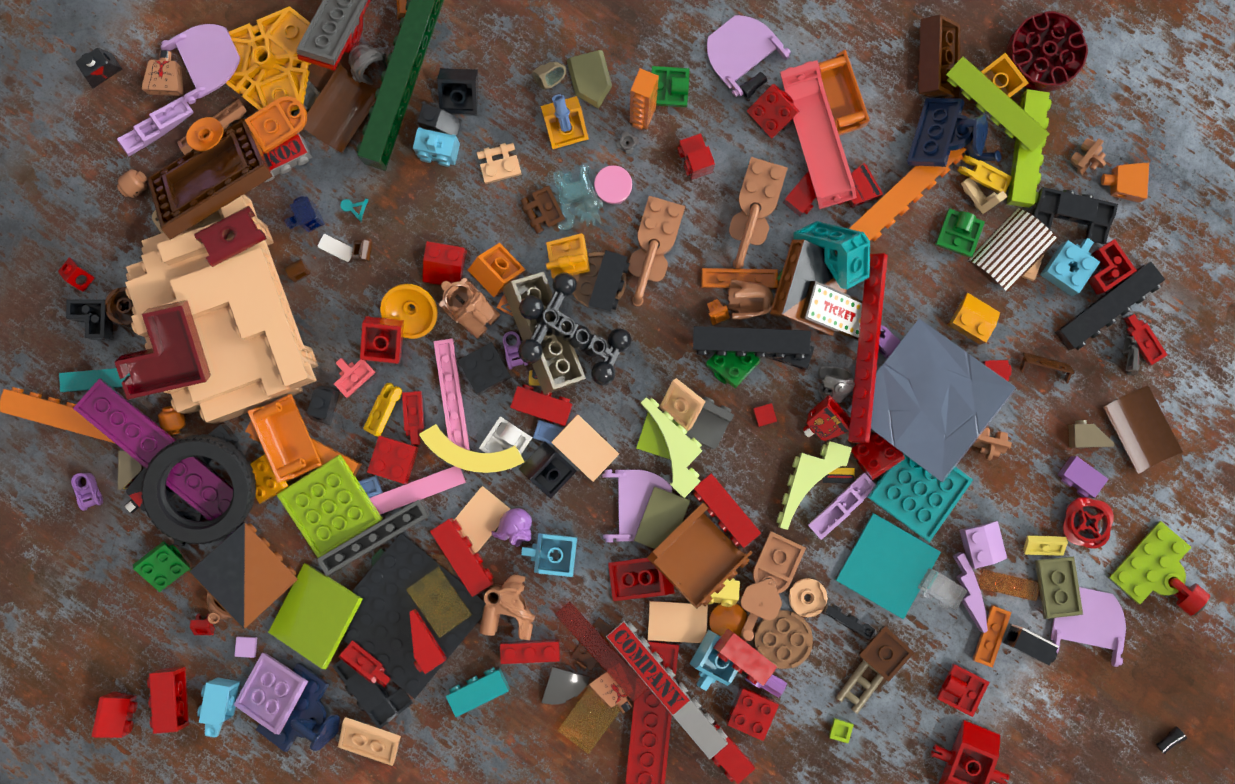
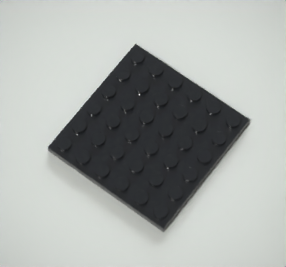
[342,533,486,699]

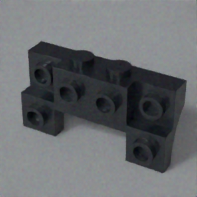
[1032,187,1118,244]
[332,659,414,729]

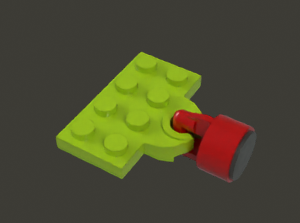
[1108,521,1211,616]

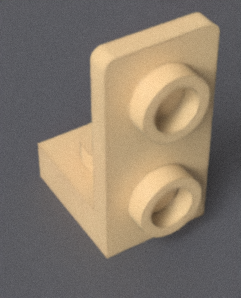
[961,177,1007,214]

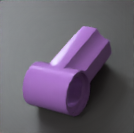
[745,674,787,698]

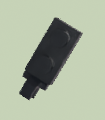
[822,604,875,640]

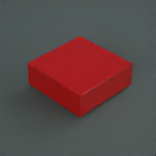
[753,403,777,427]

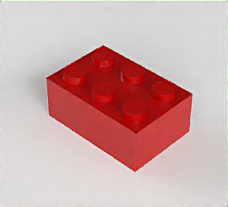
[147,667,189,734]

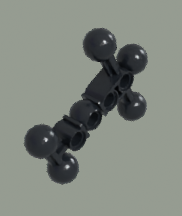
[518,272,632,386]

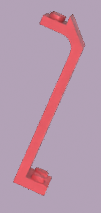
[780,60,857,209]

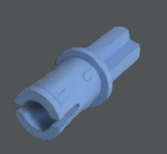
[552,94,571,132]

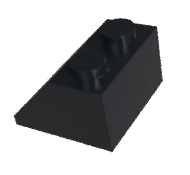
[437,68,479,115]
[519,441,577,499]

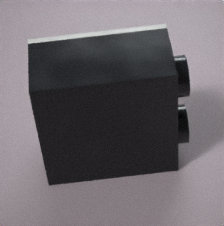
[1003,624,1059,666]

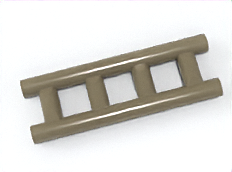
[835,659,883,714]

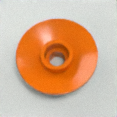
[186,117,223,151]

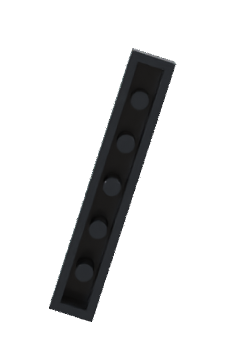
[1055,262,1165,350]
[693,326,811,359]

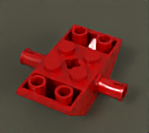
[931,719,1009,784]

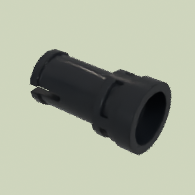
[739,72,767,99]
[1156,726,1187,754]

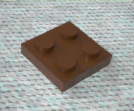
[858,626,914,682]

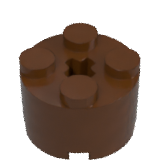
[105,287,134,327]

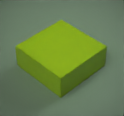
[829,718,854,744]

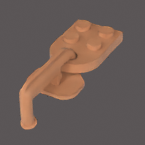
[729,157,788,269]
[628,196,685,306]
[740,532,806,641]

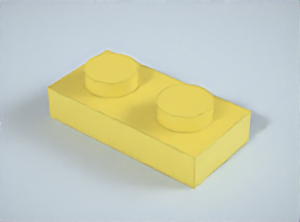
[1023,536,1068,556]

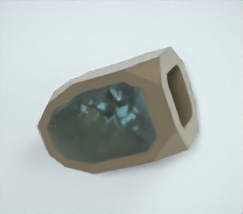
[532,62,566,90]

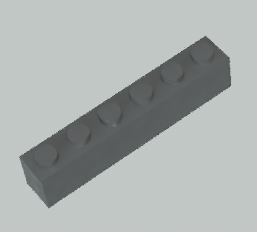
[317,499,431,576]

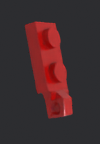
[1124,314,1167,366]
[402,391,425,445]
[339,640,390,687]

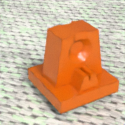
[707,299,730,326]

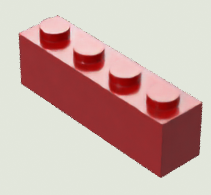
[693,473,761,548]
[430,518,494,597]

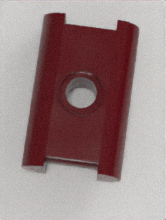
[194,206,267,267]

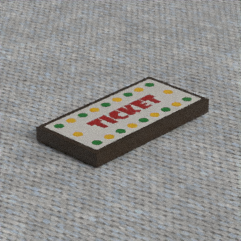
[801,281,862,341]

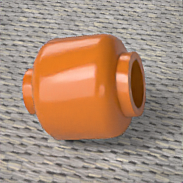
[158,406,186,435]

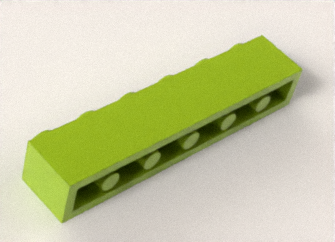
[946,56,1050,152]
[1006,89,1051,208]

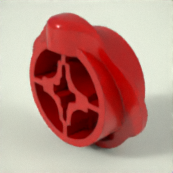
[1063,497,1114,549]

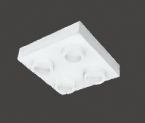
[479,416,532,470]

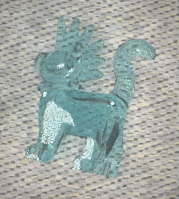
[553,165,603,230]

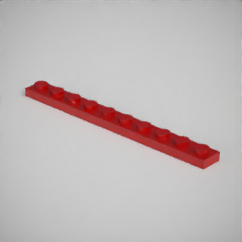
[848,253,888,443]

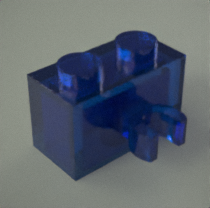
[284,196,325,233]

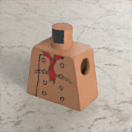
[142,50,184,96]
[587,663,633,713]

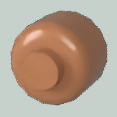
[117,169,147,198]

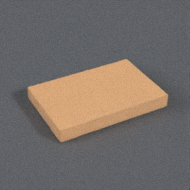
[551,414,619,482]
[454,486,510,553]
[648,601,708,643]
[338,717,401,766]

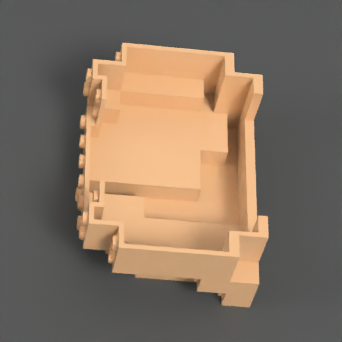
[125,195,318,424]

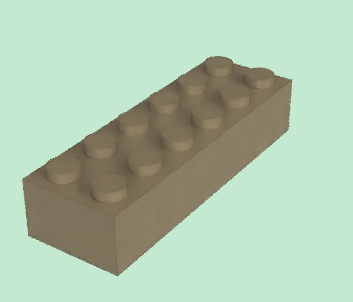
[502,272,586,395]

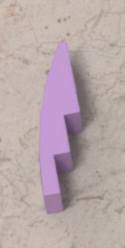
[117,96,194,157]
[808,473,875,540]
[953,552,988,633]

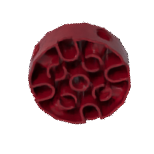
[1006,11,1088,92]

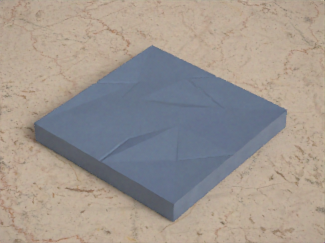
[847,319,1016,483]

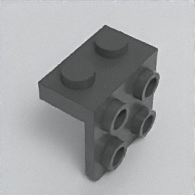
[684,396,734,449]

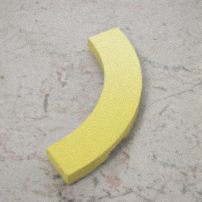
[419,424,525,473]

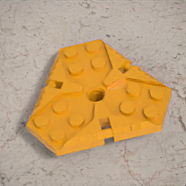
[226,6,311,112]

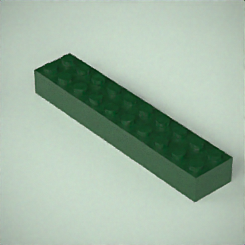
[356,0,444,171]

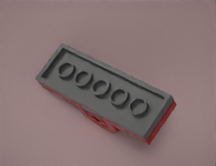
[297,0,371,71]

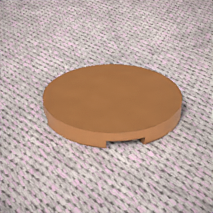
[573,252,626,309]
[754,610,813,669]

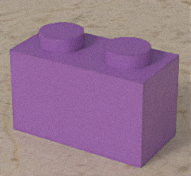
[1058,456,1108,498]

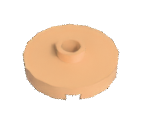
[788,578,828,618]

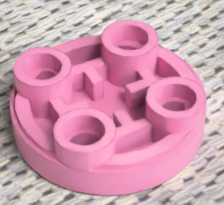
[594,165,632,204]

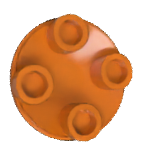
[709,604,748,637]

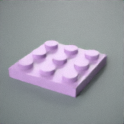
[234,653,308,734]

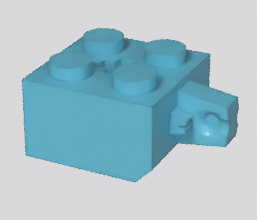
[413,127,460,167]
[1040,238,1100,296]
[521,533,578,577]
[690,630,738,691]
[198,678,240,737]

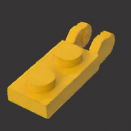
[957,155,1012,193]
[363,382,402,437]

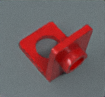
[58,257,94,292]

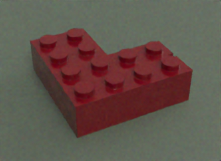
[115,300,211,400]

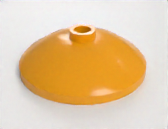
[380,284,438,339]

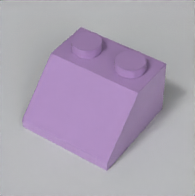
[960,521,1007,569]

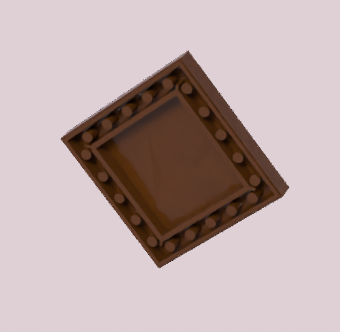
[148,118,273,240]

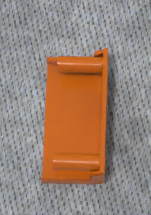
[818,49,870,136]
[247,394,322,483]

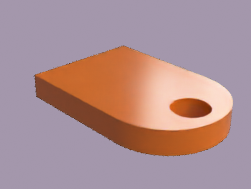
[245,96,307,153]

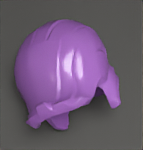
[492,508,532,547]

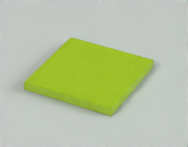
[277,454,383,558]
[268,563,363,670]

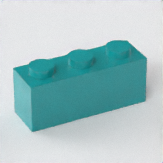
[446,667,510,717]

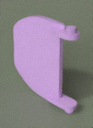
[707,15,791,97]
[161,24,240,104]
[602,470,672,542]
[1051,587,1126,667]

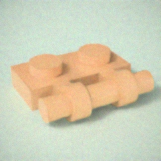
[477,143,522,184]

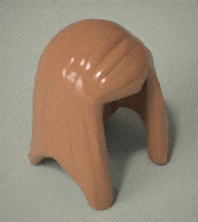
[728,280,774,320]

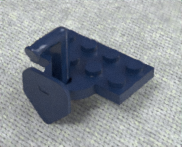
[907,98,1001,167]
[256,663,340,752]

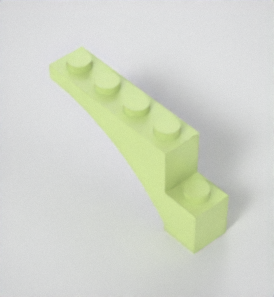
[640,397,702,498]
[777,441,852,530]

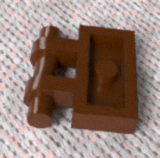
[520,185,566,234]

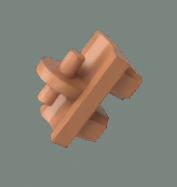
[1070,138,1106,175]
[972,428,1012,460]

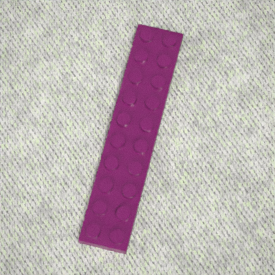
[73,378,233,521]

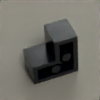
[66,299,113,340]

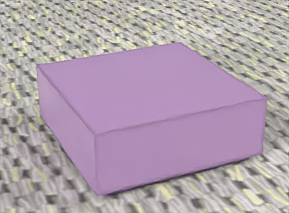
[235,636,257,658]

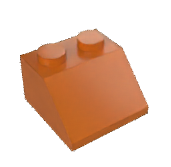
[468,243,526,297]

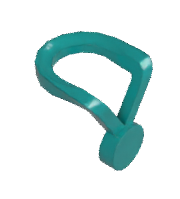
[340,198,369,222]

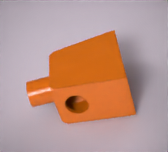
[1101,163,1149,203]

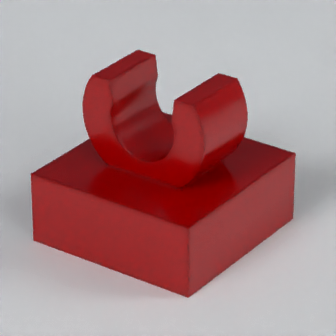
[189,613,215,635]

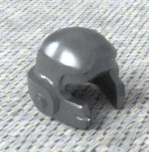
[348,45,387,85]
[817,366,855,403]

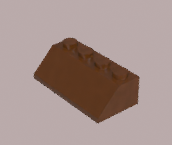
[918,14,961,99]

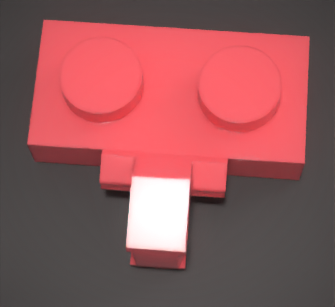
[334,358,376,398]

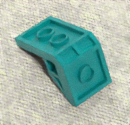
[793,221,870,290]

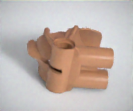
[439,278,501,340]
[479,575,536,640]

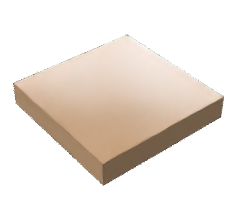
[659,378,706,431]

